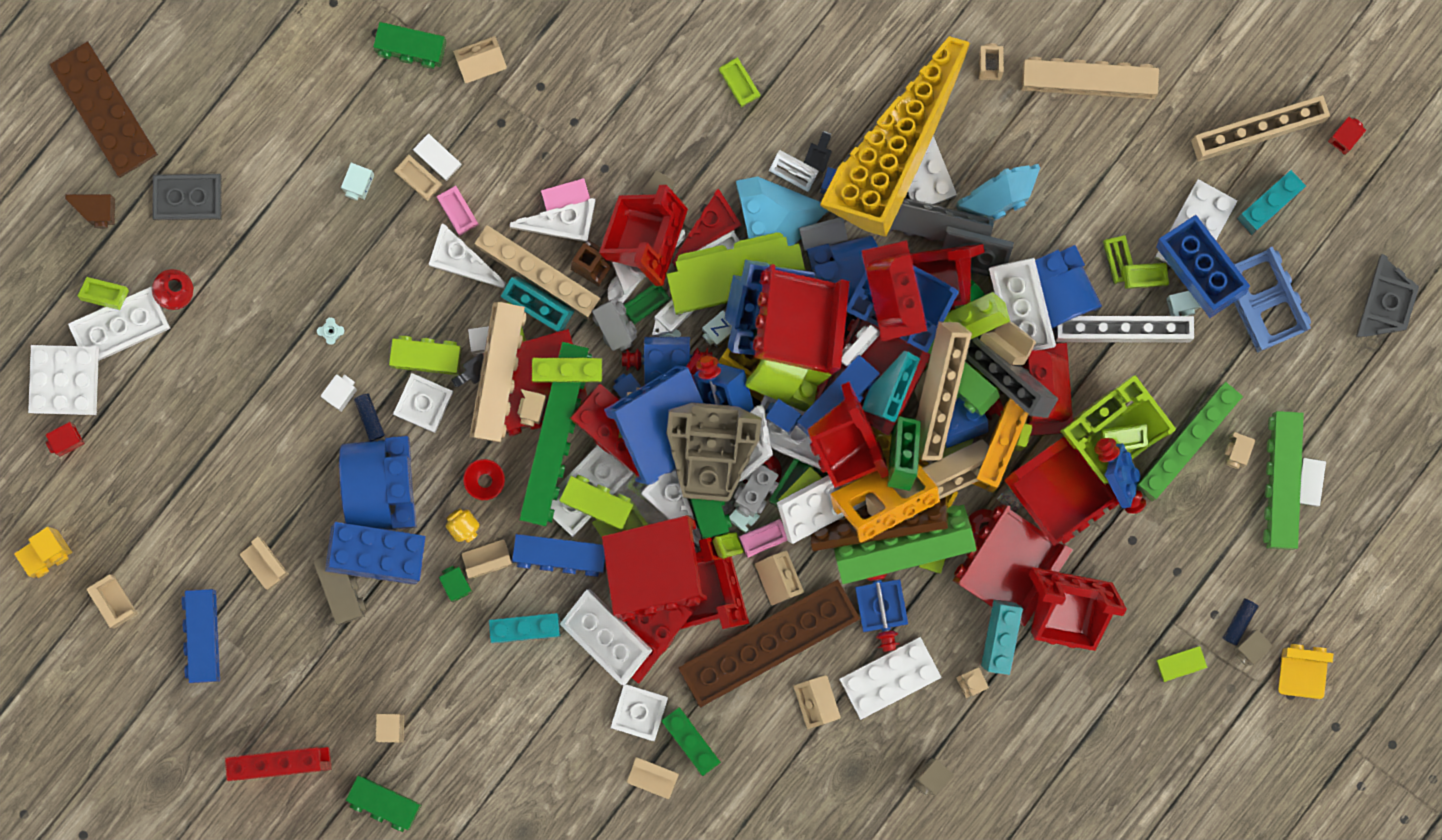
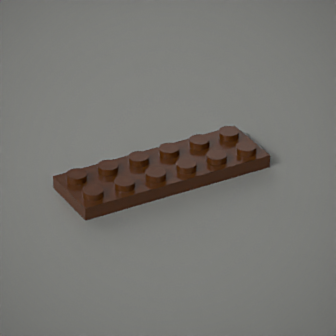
[49,41,158,178]
[811,497,948,551]

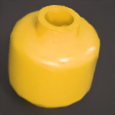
[446,508,480,543]

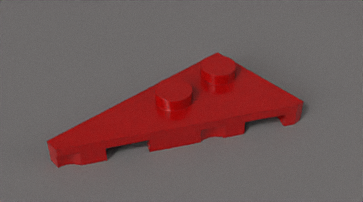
[672,189,742,267]

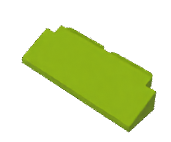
[667,232,805,315]

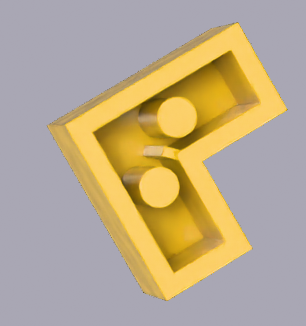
[14,527,73,578]

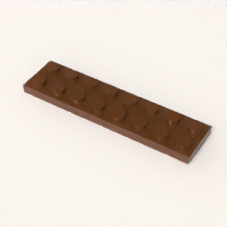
[678,580,860,708]

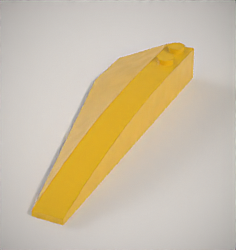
[820,36,970,237]

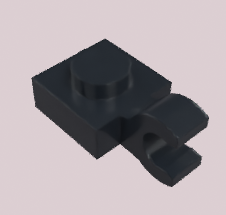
[804,131,832,173]
[451,353,484,387]

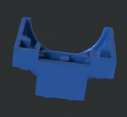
[806,235,878,334]
[992,245,1102,329]
[724,260,815,355]
[847,266,958,352]
[339,436,417,530]

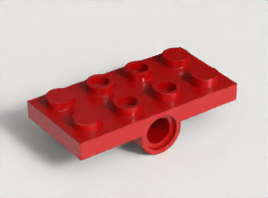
[569,383,639,477]
[626,605,694,684]

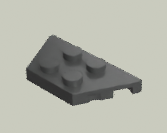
[1356,254,1419,338]

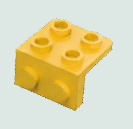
[1278,644,1334,699]

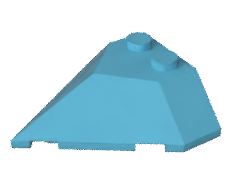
[955,164,1040,221]
[736,177,828,246]

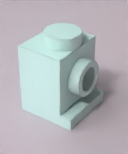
[1166,291,1201,316]
[729,508,760,534]

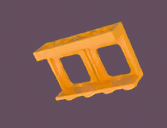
[972,398,1028,493]
[830,464,940,543]

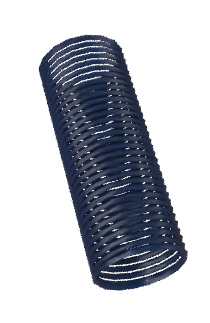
[354,393,385,441]
[1222,598,1259,646]

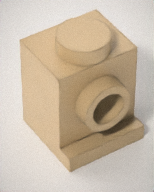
[1224,432,1256,469]
[956,667,989,698]

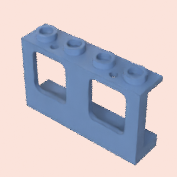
[1234,246,1311,353]

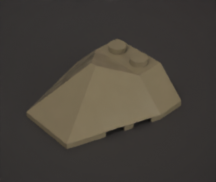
[667,403,762,501]

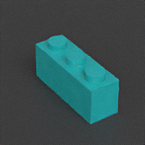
[1237,170,1306,235]
[501,276,575,332]
[981,599,1023,675]
[489,613,561,644]

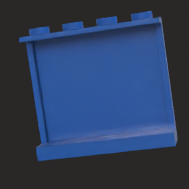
[604,366,704,485]

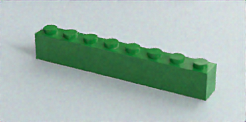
[519,342,592,526]

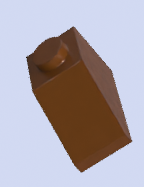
[65,194,115,229]

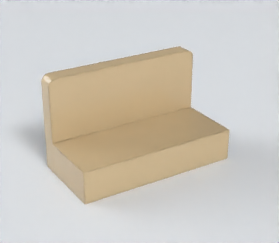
[453,36,507,83]
[980,321,1036,365]
[240,536,289,590]
[462,540,513,579]
[755,550,804,605]
[793,675,841,729]
[627,757,679,799]

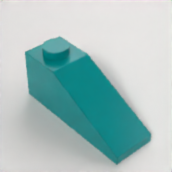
[862,351,920,422]

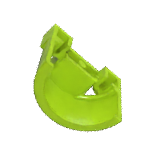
[746,360,831,412]
[1061,375,1176,484]

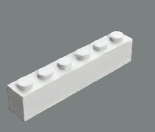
[1054,316,1194,342]

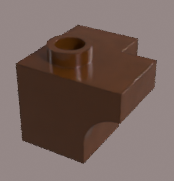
[570,240,611,287]

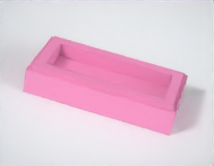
[541,179,590,211]
[436,186,479,236]
[739,519,788,558]

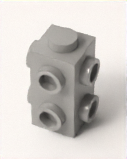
[592,297,637,351]
[733,465,779,517]

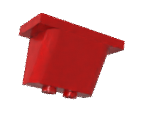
[599,185,688,286]
[861,240,927,341]
[910,244,985,311]
[1023,343,1073,436]
[808,382,888,488]
[681,537,750,629]
[1029,567,1127,651]

